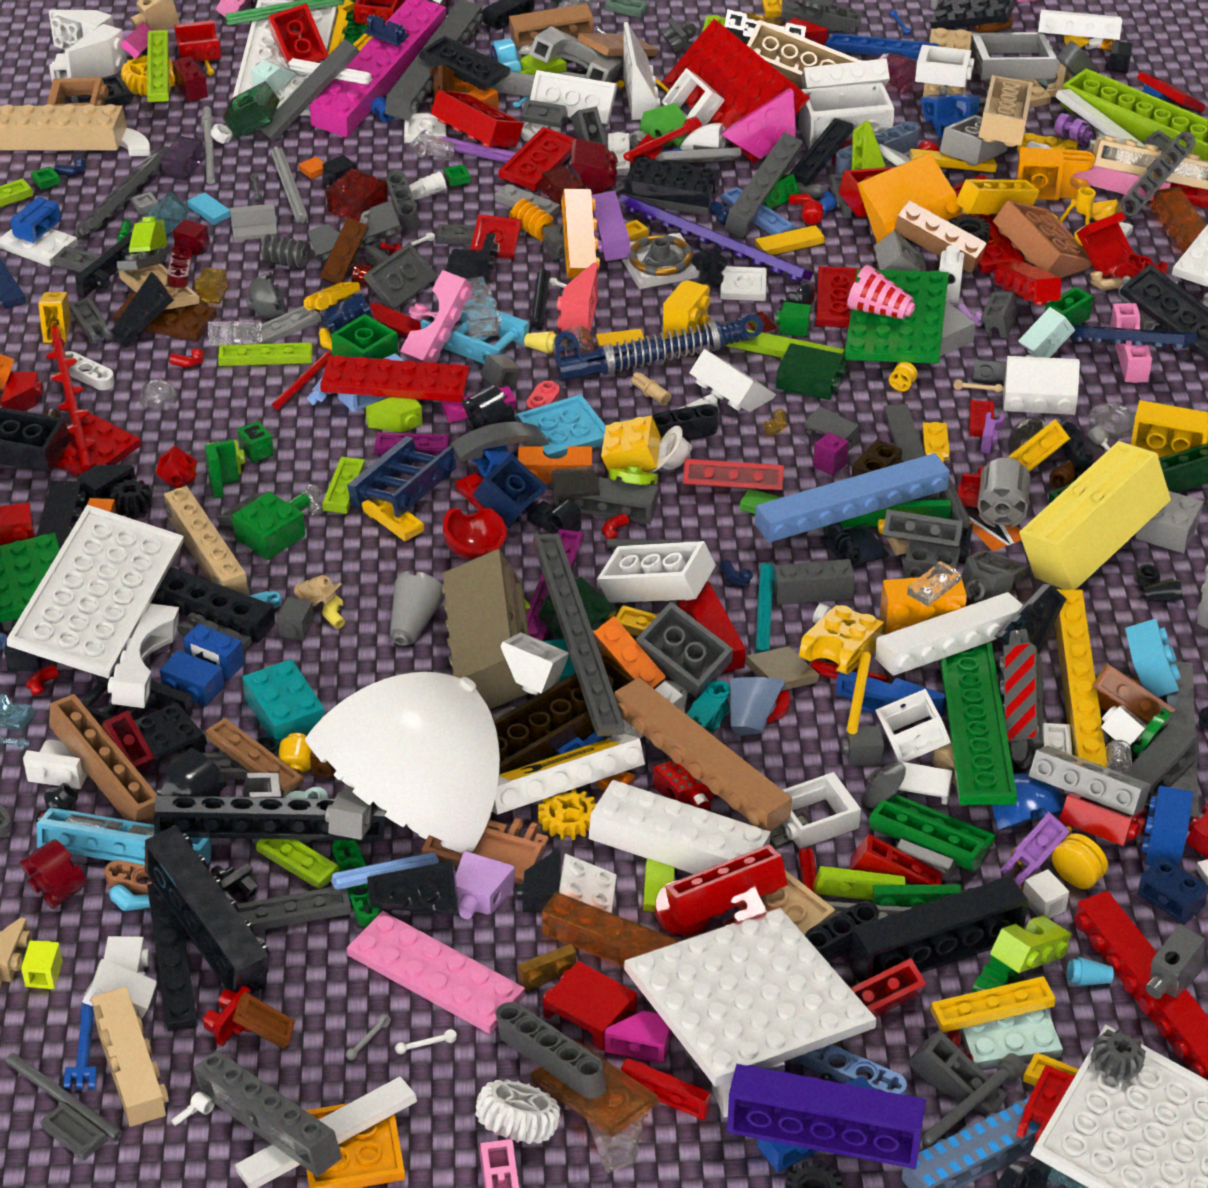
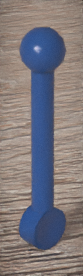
[890,10,911,36]

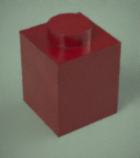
[173,219,210,255]

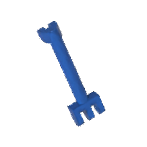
[64,999,98,1090]

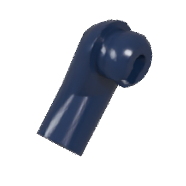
[55,158,87,176]
[710,201,730,225]
[719,560,753,586]

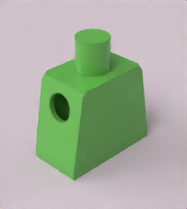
[639,103,687,148]

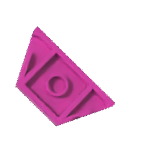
[721,88,796,159]

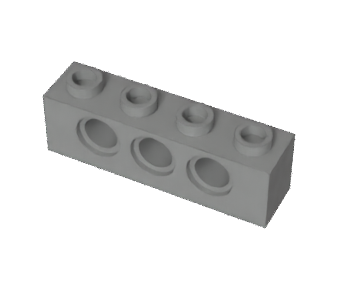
[1029,746,1151,816]

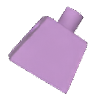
[456,851,515,919]

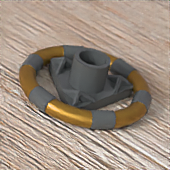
[628,235,693,276]

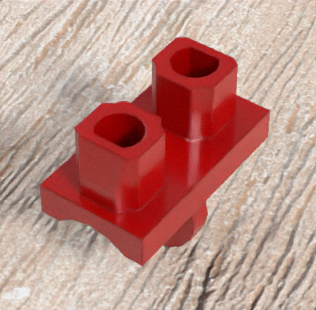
[203,986,252,1046]

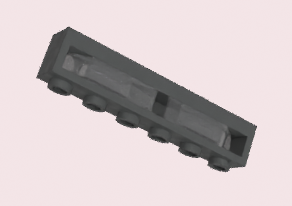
[193,1050,342,1177]

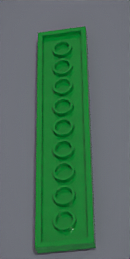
[939,641,1017,806]

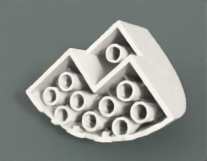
[304,672,500,853]

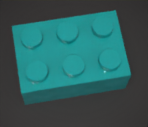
[242,659,325,750]

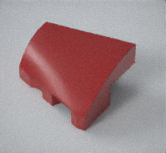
[1114,251,1168,279]

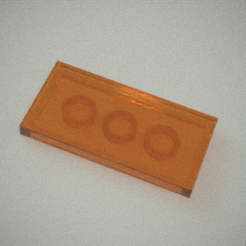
[530,1041,659,1137]

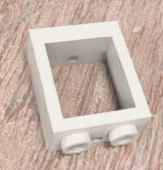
[915,45,974,87]
[661,68,725,126]
[875,689,951,762]
[782,772,861,849]

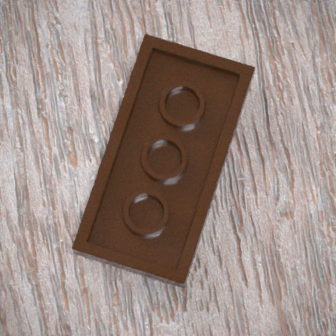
[113,291,217,342]

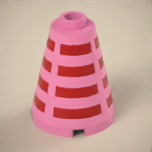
[847,265,916,319]

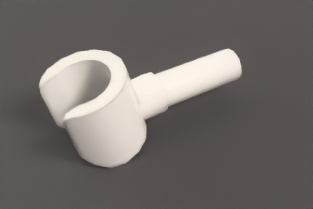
[171,1092,215,1126]

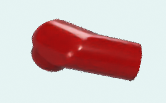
[169,348,205,368]

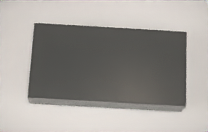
[40,1102,107,1161]

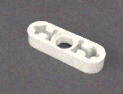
[65,351,115,390]

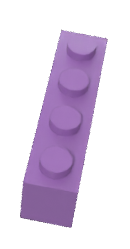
[591,191,631,261]

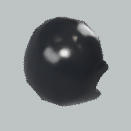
[780,283,816,306]

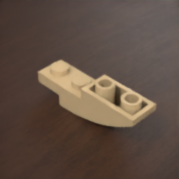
[0,918,32,988]

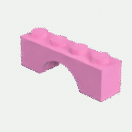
[400,270,473,363]
[1110,303,1152,383]

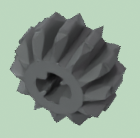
[1090,1028,1146,1083]

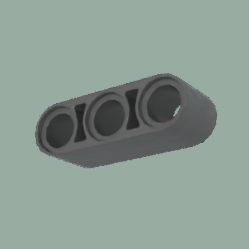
[1057,40,1100,77]
[386,170,420,230]

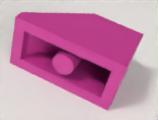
[605,1011,673,1064]

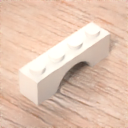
[801,59,890,89]

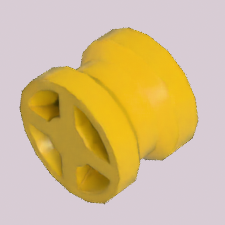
[889,362,918,392]

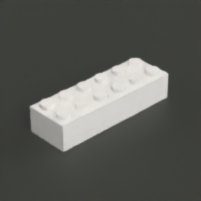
[589,780,771,874]

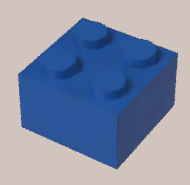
[1141,785,1194,867]

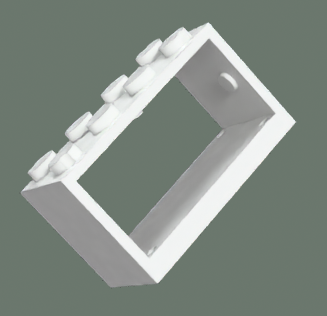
[798,82,894,150]

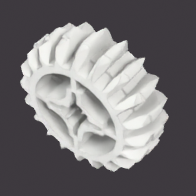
[475,1079,560,1144]

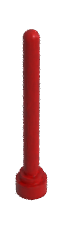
[623,117,702,161]

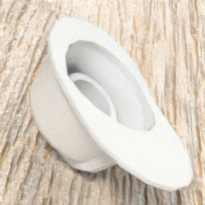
[647,426,692,473]

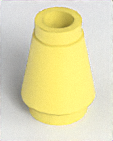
[524,331,558,354]

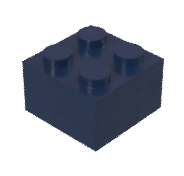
[472,454,548,528]

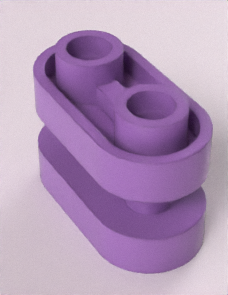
[1054,113,1094,147]

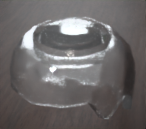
[139,379,177,412]

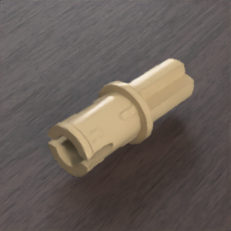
[631,372,672,406]

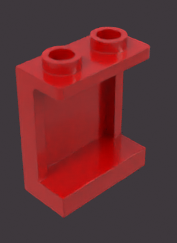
[174,20,222,62]
[1077,211,1133,279]
[542,961,637,1051]

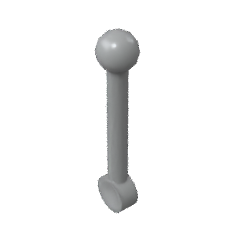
[346,1014,391,1060]

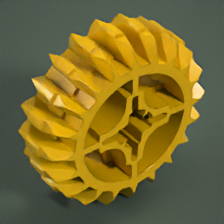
[121,55,176,96]

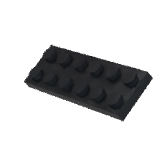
[1120,264,1208,361]

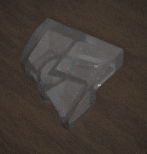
[585,1104,648,1173]

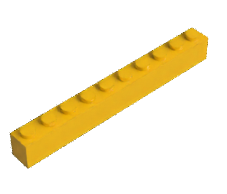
[1054,589,1108,768]

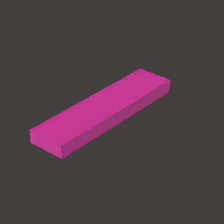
[121,22,154,58]

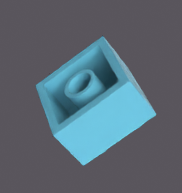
[1125,618,1181,697]

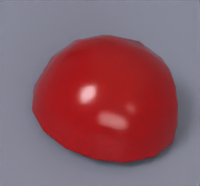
[443,508,507,560]

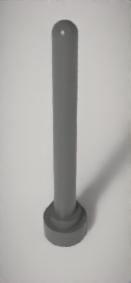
[922,1053,1026,1145]

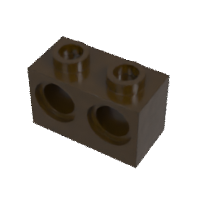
[851,439,903,477]

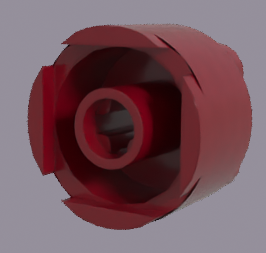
[19,839,87,909]

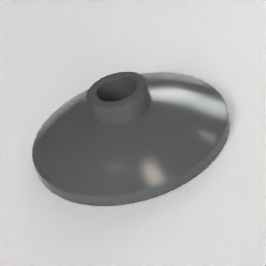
[863,761,906,808]

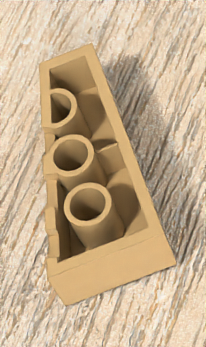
[91,986,169,1127]

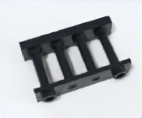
[81,669,193,726]

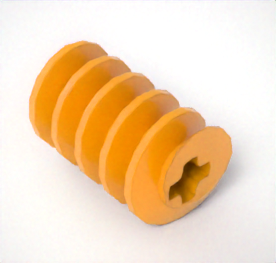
[509,198,554,241]

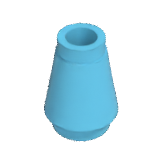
[1067,957,1114,986]

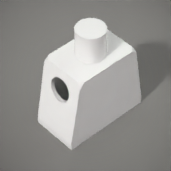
[939,245,964,304]

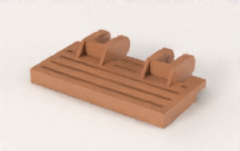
[422,818,549,883]

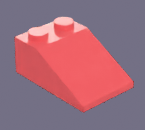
[557,262,598,340]

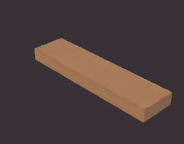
[205,718,304,797]

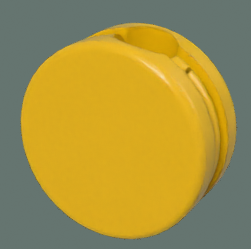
[1052,833,1108,889]

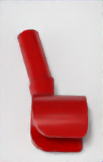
[381,243,403,255]

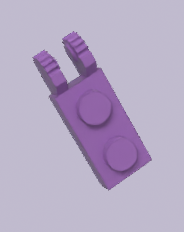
[1000,812,1070,886]

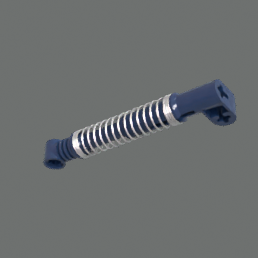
[552,314,764,381]

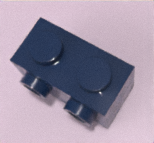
[1137,857,1208,925]

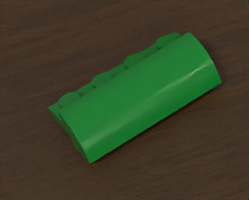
[869,793,996,873]

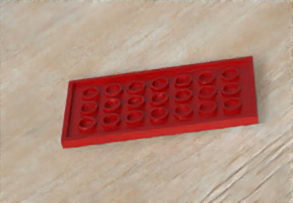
[661,19,810,163]

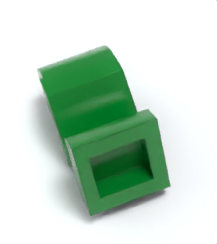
[971,955,1019,993]

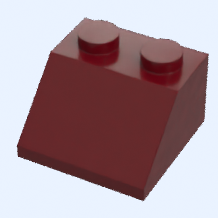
[571,138,618,195]

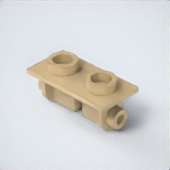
[294,575,342,607]

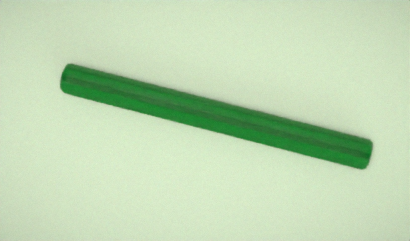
[225,0,344,26]

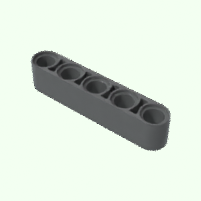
[1115,132,1196,220]
[495,1002,607,1099]

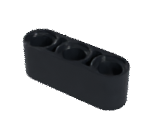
[482,0,535,30]
[652,404,719,440]
[805,901,879,963]

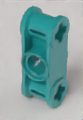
[686,680,731,734]

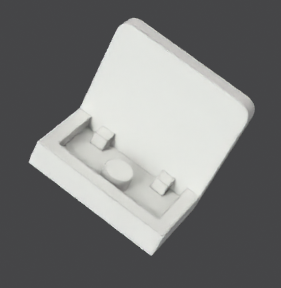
[23,740,88,789]

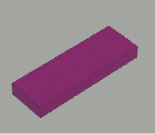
[374,432,449,456]

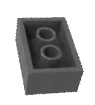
[636,601,733,699]

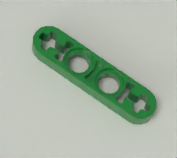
[332,840,381,927]

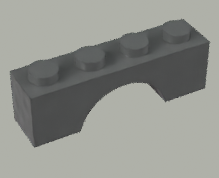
[307,201,402,261]

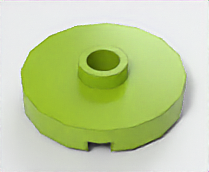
[609,466,658,485]

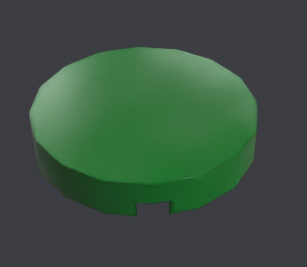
[1132,708,1173,756]

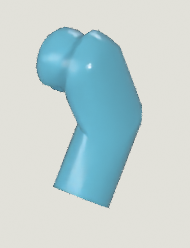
[249,591,282,609]

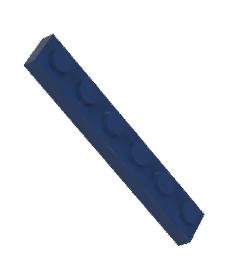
[1070,325,1197,348]

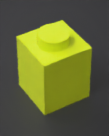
[21,940,63,989]

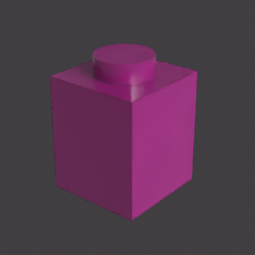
[813,432,849,476]

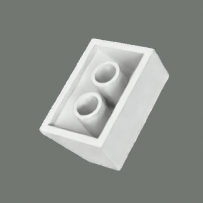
[689,349,776,412]
[1003,356,1080,415]
[501,632,569,695]

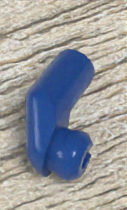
[818,192,836,215]

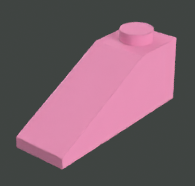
[479,1139,519,1188]

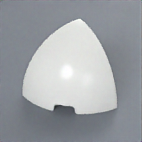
[680,123,726,151]

